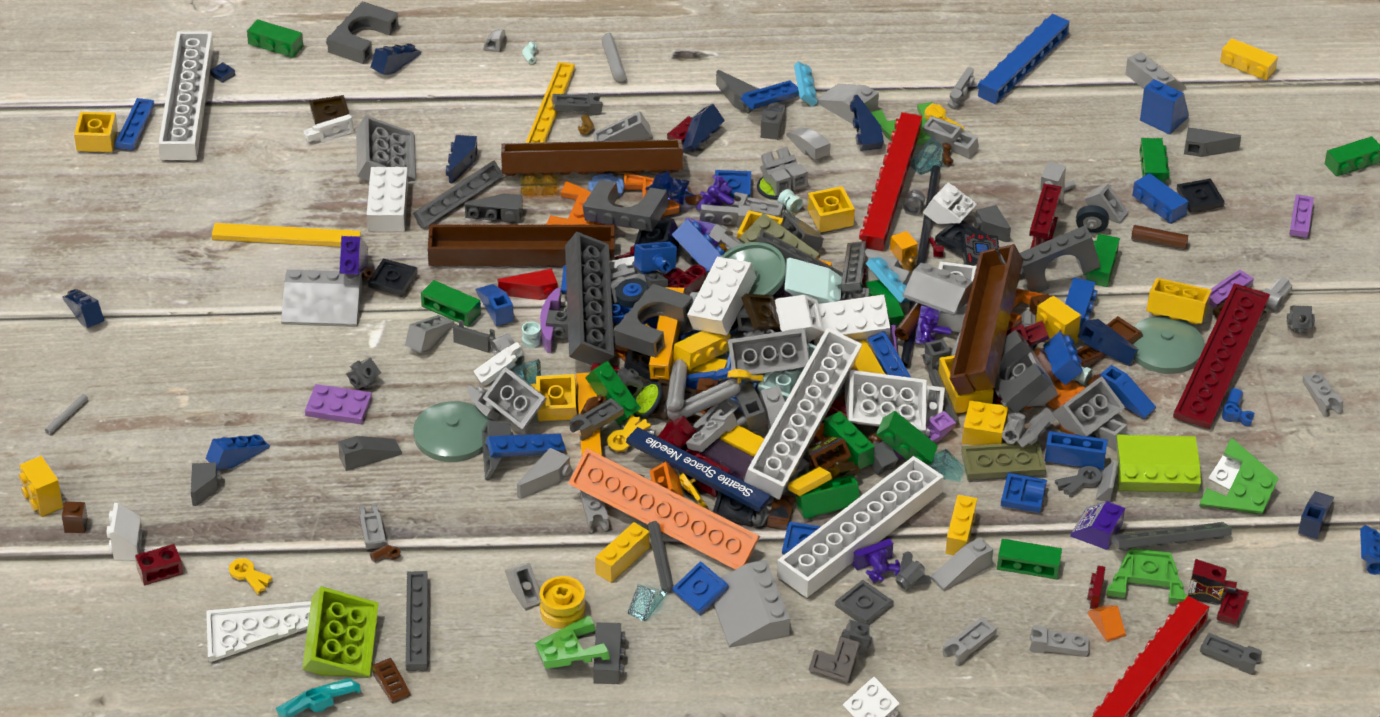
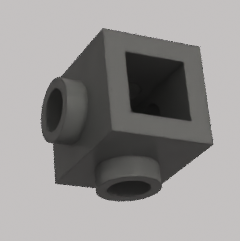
[1286,305,1315,333]
[546,310,568,339]
[923,339,952,370]
[346,357,381,389]
[617,367,643,399]
[841,620,872,656]

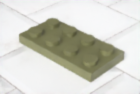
[739,213,820,262]
[961,441,1046,480]

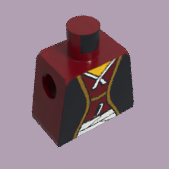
[1188,559,1237,603]

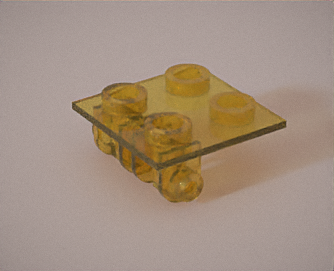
[520,174,557,196]

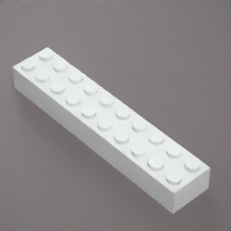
[159,32,214,161]
[744,328,862,500]
[777,456,944,598]

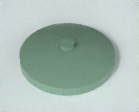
[721,242,786,305]
[1133,316,1204,374]
[413,401,490,462]

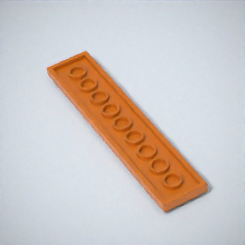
[568,448,760,570]

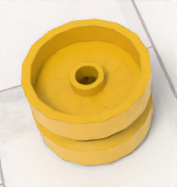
[539,576,585,629]

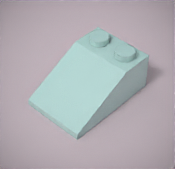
[785,258,842,304]

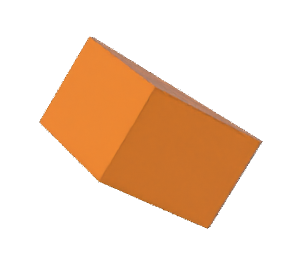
[1087,605,1126,642]

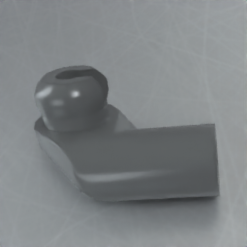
[751,505,769,527]

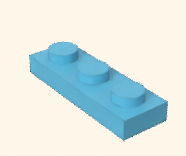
[794,61,817,106]
[866,257,912,303]

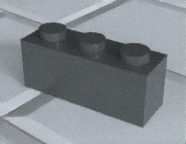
[593,622,625,684]

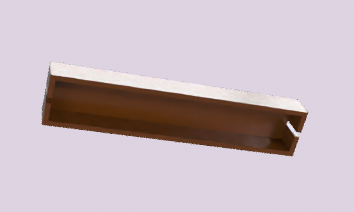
[501,139,683,176]
[427,224,615,266]
[949,244,1023,395]

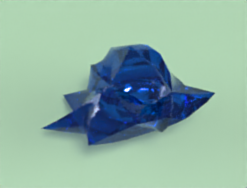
[645,171,697,205]

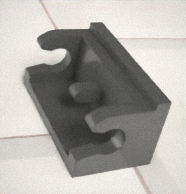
[453,319,496,353]

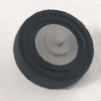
[1076,205,1109,233]

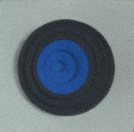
[616,278,649,308]

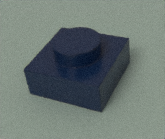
[210,62,235,83]

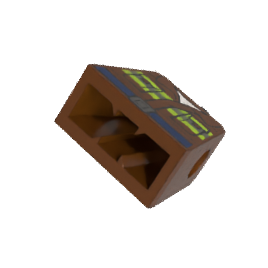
[806,436,851,470]

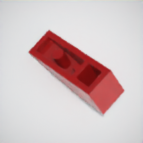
[497,268,558,300]

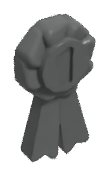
[1055,466,1102,497]

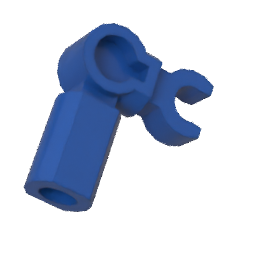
[1222,388,1255,427]

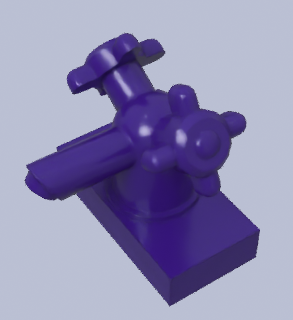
[697,175,734,212]
[915,305,952,345]
[853,538,900,584]

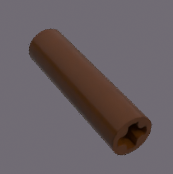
[1131,225,1189,249]
[895,302,923,340]

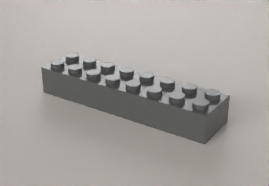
[565,232,614,365]

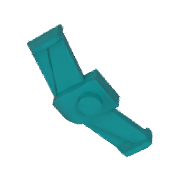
[276,678,361,717]

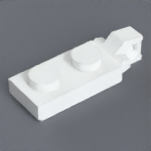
[303,114,354,143]
[474,342,525,386]

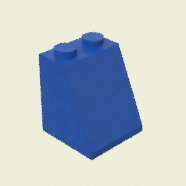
[1140,79,1189,135]

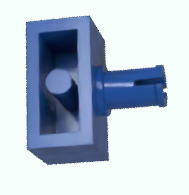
[634,242,677,273]

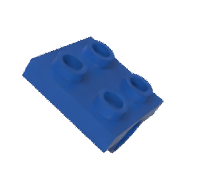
[1000,473,1047,513]
[1360,525,1380,575]

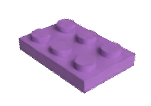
[305,384,372,425]

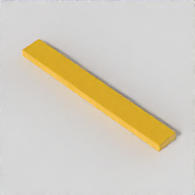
[525,62,575,143]
[212,223,361,247]

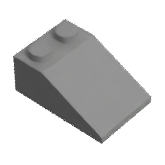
[817,84,879,124]
[483,367,547,430]

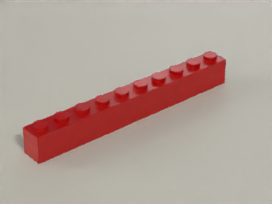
[859,112,922,252]
[1092,596,1209,717]

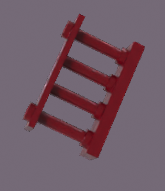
[1029,183,1062,248]

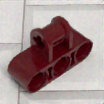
[663,265,706,296]

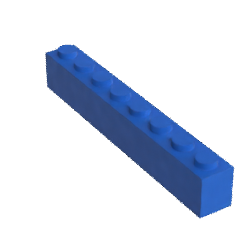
[977,14,1070,104]

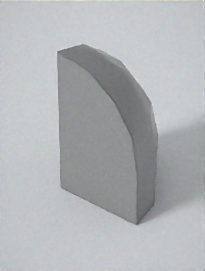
[483,29,505,52]

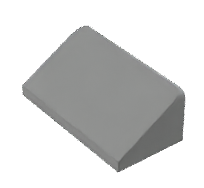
[1096,460,1118,502]

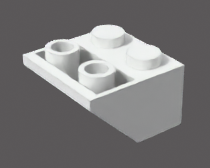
[923,182,977,224]
[775,295,824,343]
[107,503,143,560]

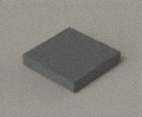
[835,580,893,625]

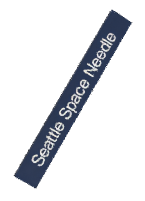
[626,427,771,512]

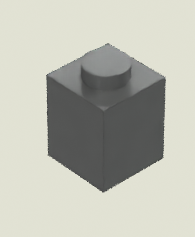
[871,441,898,475]

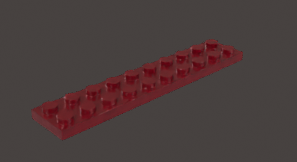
[1173,283,1270,429]

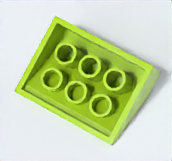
[1116,435,1201,493]
[302,586,379,677]

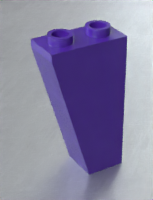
[339,236,368,275]

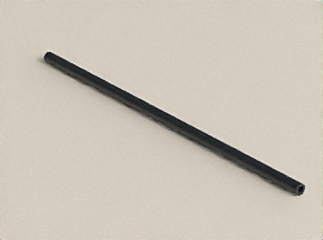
[901,165,940,368]

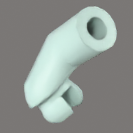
[522,41,537,65]

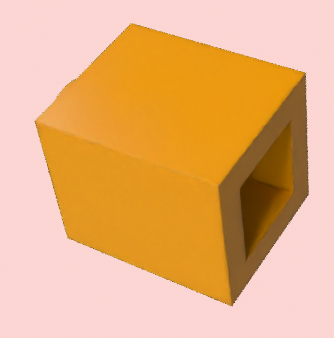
[890,231,918,263]

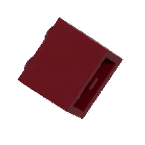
[657,416,703,456]

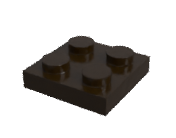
[309,95,349,125]
[741,293,782,332]

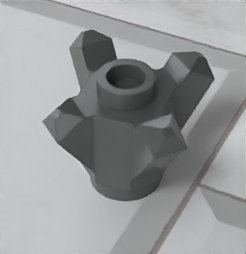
[895,551,931,591]

